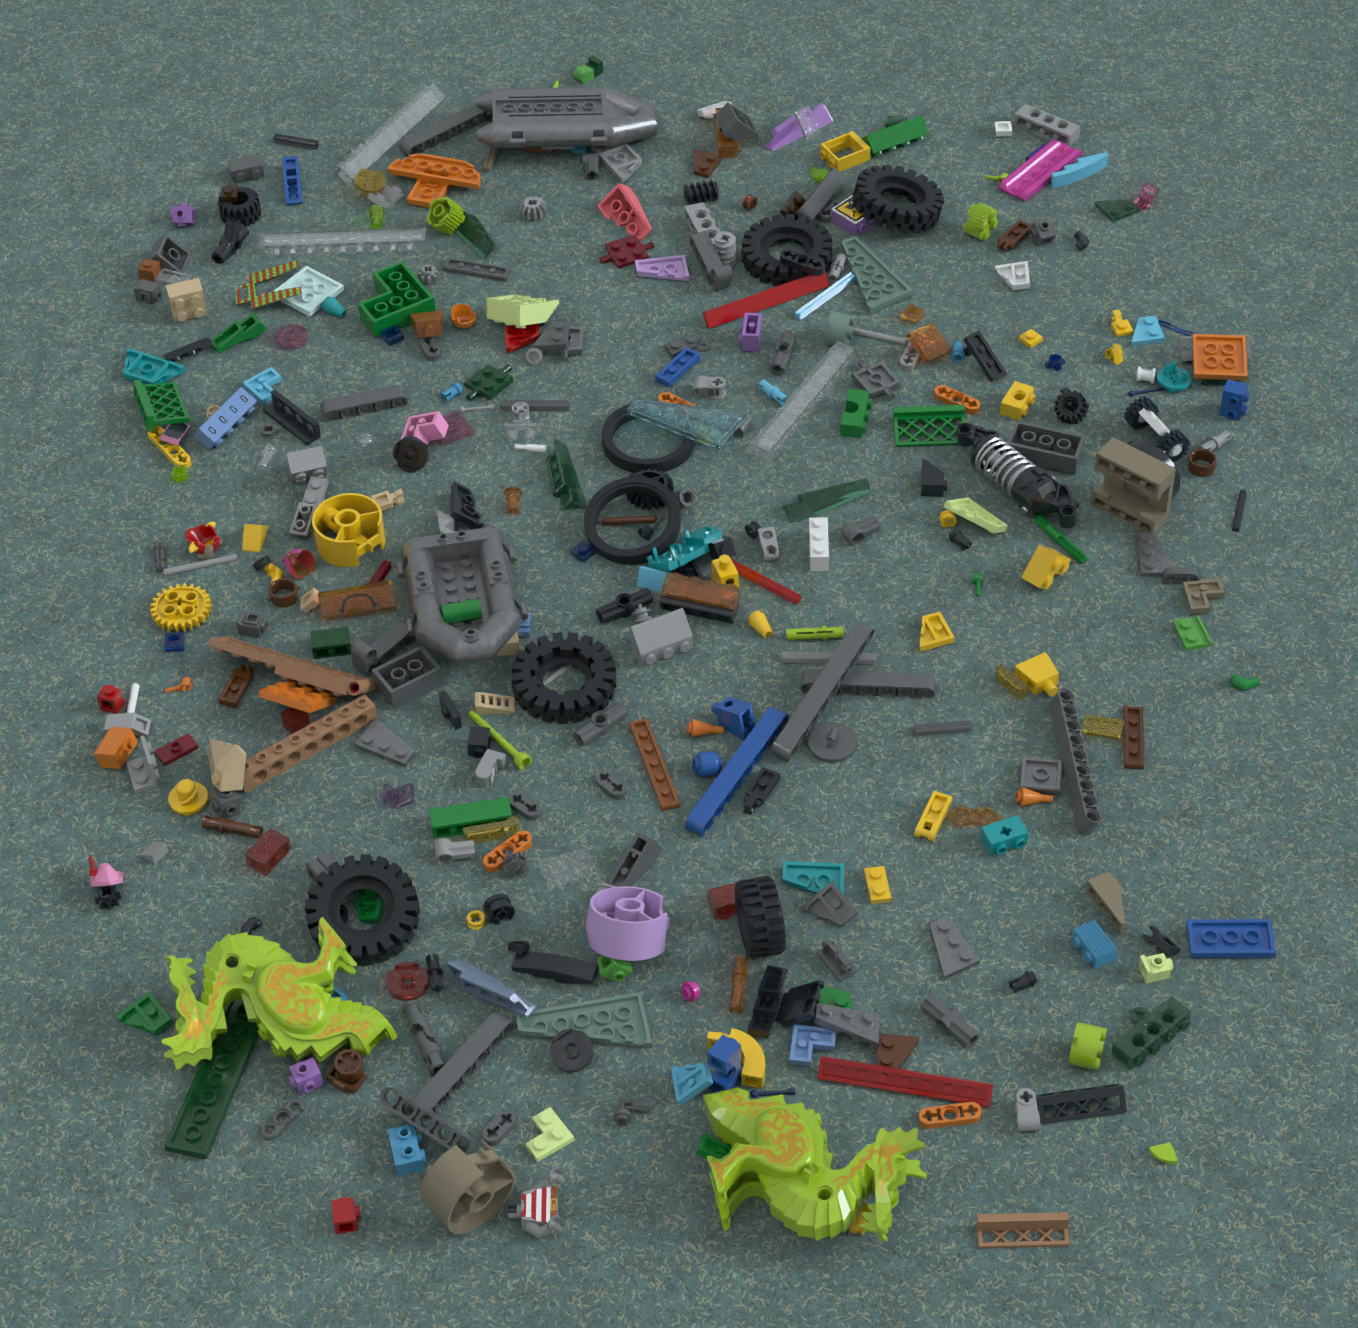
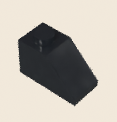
[921,459,947,497]

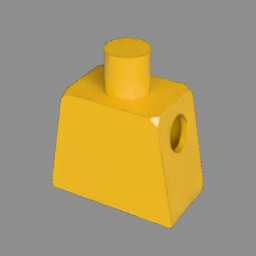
[710,555,740,600]
[1014,652,1059,697]

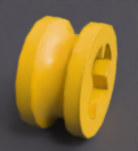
[939,510,957,527]
[467,910,486,930]

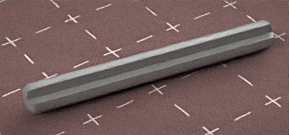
[781,651,876,664]

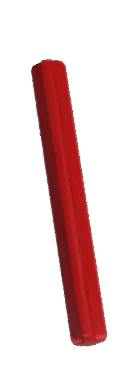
[731,558,801,604]

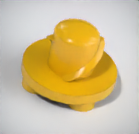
[168,779,209,816]

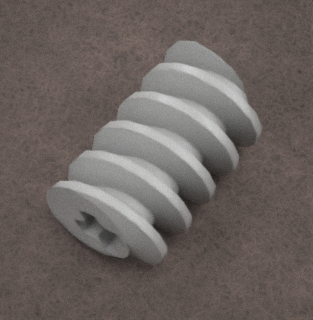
[715,231,736,268]

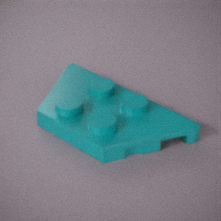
[123,348,185,385]

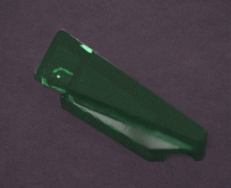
[454,211,497,259]
[546,439,586,511]
[782,478,870,524]

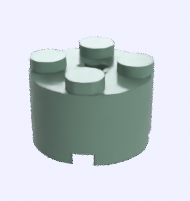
[824,311,856,350]

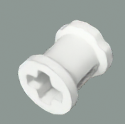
[1136,366,1156,384]

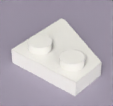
[995,261,1030,290]

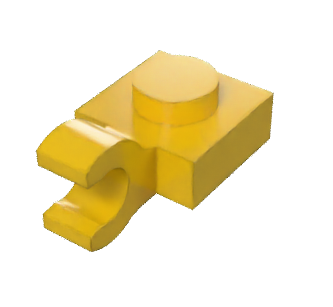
[1111,309,1134,337]

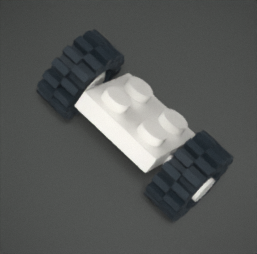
[1124,396,1190,462]

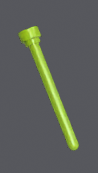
[468,710,532,770]

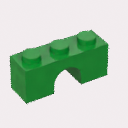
[840,389,873,438]

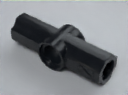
[596,588,653,624]

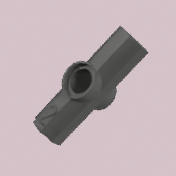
[770,330,796,376]
[573,702,628,746]
[921,994,980,1048]

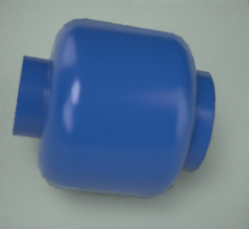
[692,751,723,777]

